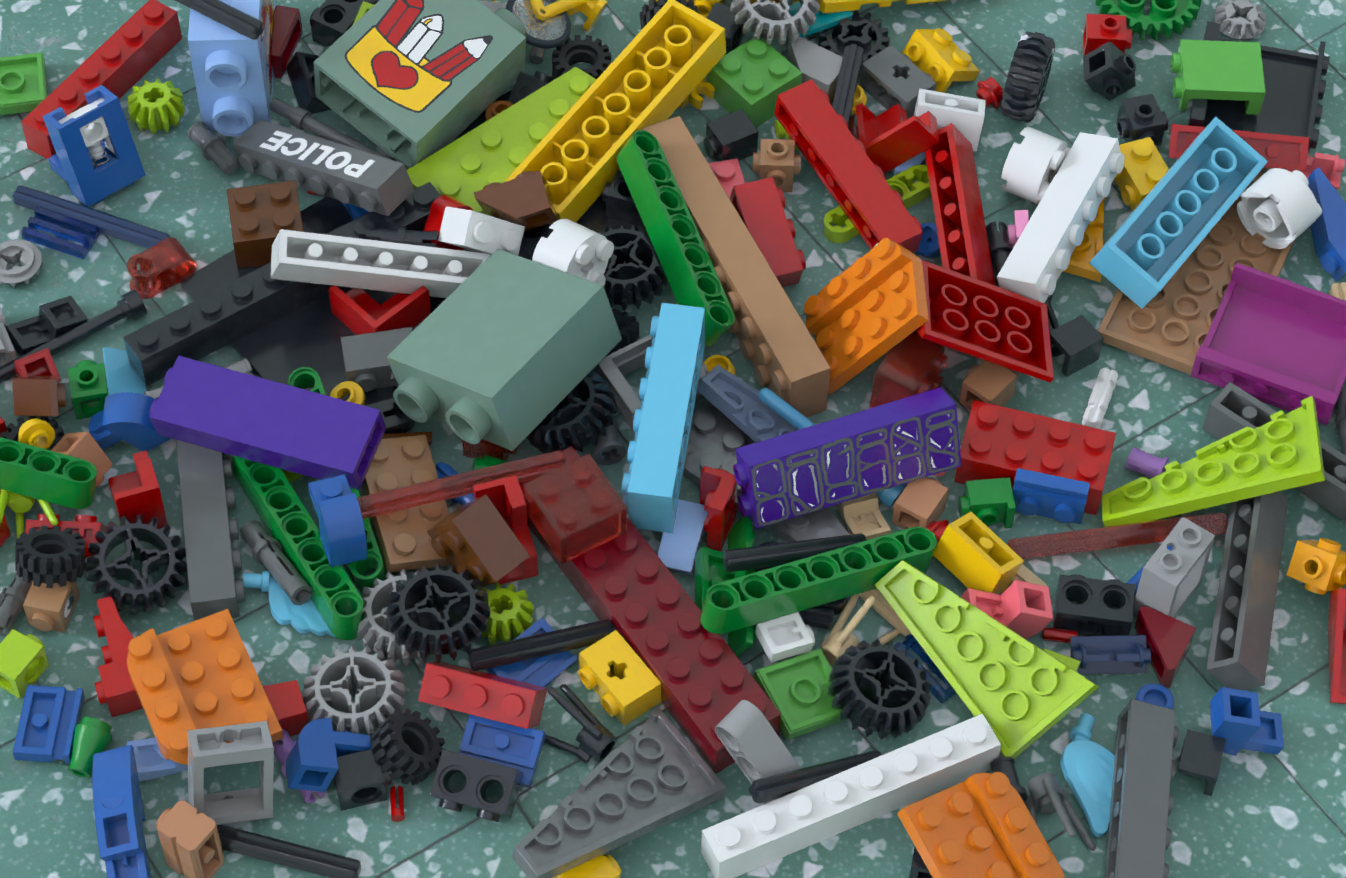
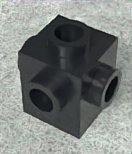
[1083,41,1136,101]
[1116,94,1168,147]

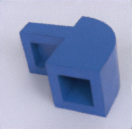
[89,392,170,451]
[308,474,367,567]
[1209,687,1284,756]
[285,718,371,792]

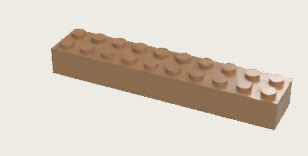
[642,116,831,418]

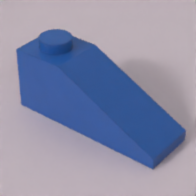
[1307,167,1346,282]

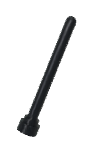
[0,289,147,383]

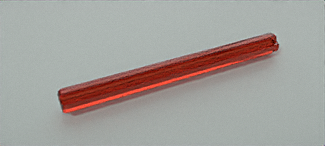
[357,450,567,519]
[1008,512,1228,559]

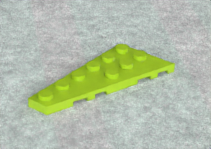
[407,67,597,218]
[1102,396,1325,531]
[875,560,1100,759]

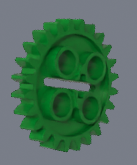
[1095,0,1202,41]

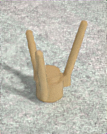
[821,594,901,667]

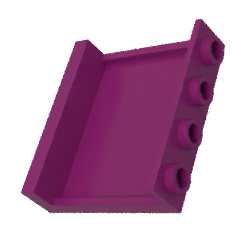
[1190,263,1346,425]

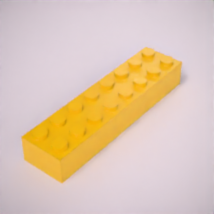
[505,0,726,224]

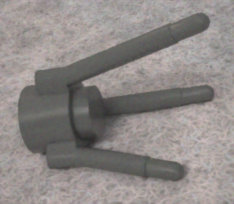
[1025,773,1096,851]

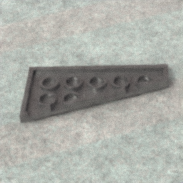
[683,401,850,542]
[512,706,726,878]

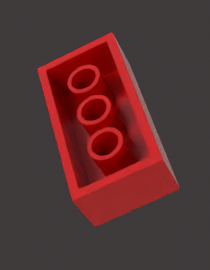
[954,400,1116,516]

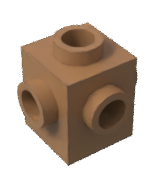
[752,139,801,192]

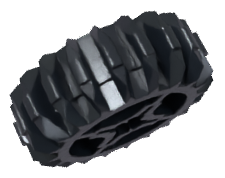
[1001,31,1055,122]
[595,223,668,311]
[526,370,617,456]
[85,514,187,615]
[386,563,491,663]
[828,639,931,740]

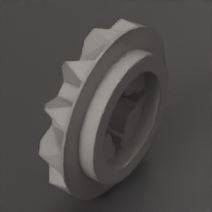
[1214,0,1267,39]
[0,239,43,288]

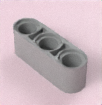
[715,700,801,803]

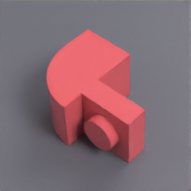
[961,580,1053,639]

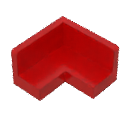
[856,103,940,174]
[328,286,431,335]
[108,450,168,529]
[473,475,538,585]

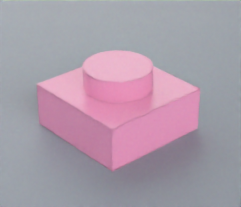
[1008,210,1029,245]

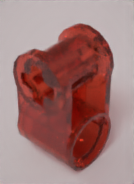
[127,237,197,299]

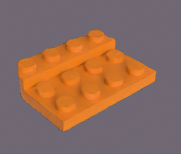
[804,238,929,395]
[127,609,284,769]
[897,772,1065,878]

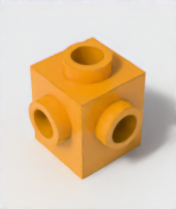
[1286,538,1346,595]

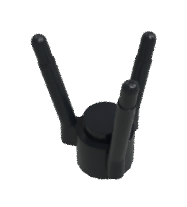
[544,684,617,764]

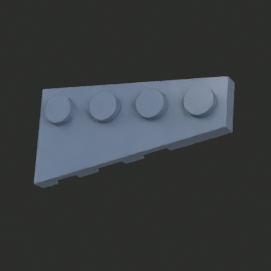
[697,365,798,443]

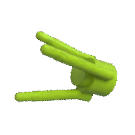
[0,489,58,539]

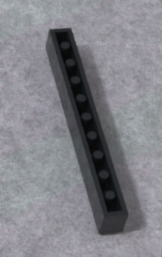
[123,182,441,387]

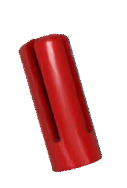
[1042,627,1077,643]
[390,785,405,822]

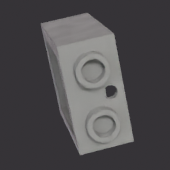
[597,335,709,432]
[1133,517,1215,619]
[187,721,274,825]

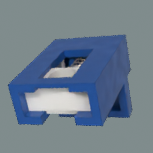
[42,85,146,207]

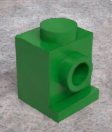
[68,360,108,420]
[958,477,1016,529]

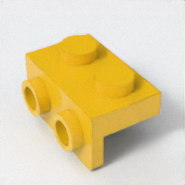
[901,28,980,93]
[1113,137,1169,211]

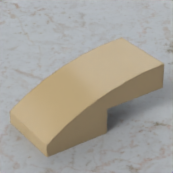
[836,493,891,540]

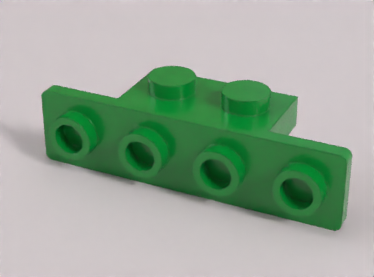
[695,516,756,658]

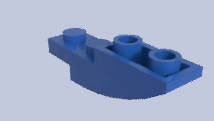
[92,745,152,878]

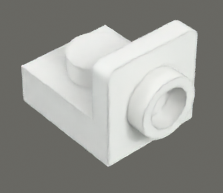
[755,612,815,663]

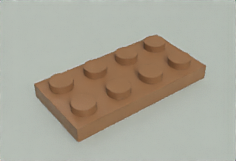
[362,435,450,572]

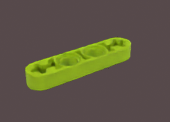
[823,165,931,243]

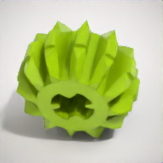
[127,77,185,135]
[481,582,534,645]

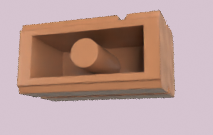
[156,800,224,878]

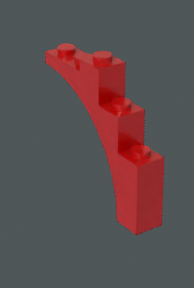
[93,596,309,737]

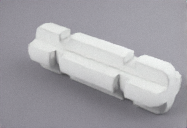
[1082,367,1118,429]

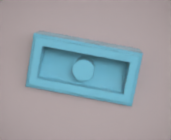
[102,347,146,395]

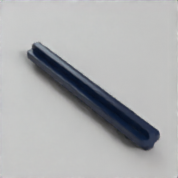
[13,185,171,253]

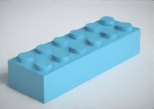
[1089,117,1268,309]
[621,303,705,533]

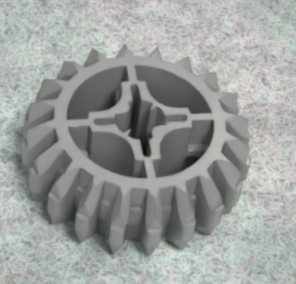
[730,0,820,46]
[357,568,454,667]
[302,644,407,742]

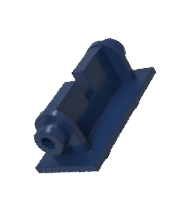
[1070,635,1151,674]

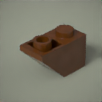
[474,170,558,231]
[12,375,66,416]

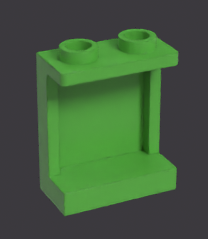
[1170,39,1266,115]

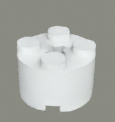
[1001,126,1071,204]
[1237,168,1322,249]
[532,219,614,286]

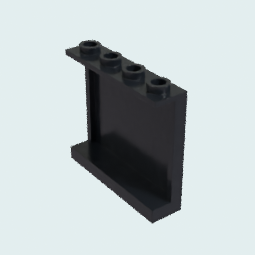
[1188,21,1330,152]

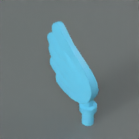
[243,571,335,637]
[1060,713,1115,837]

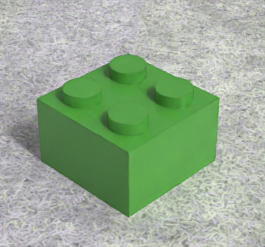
[707,37,802,128]

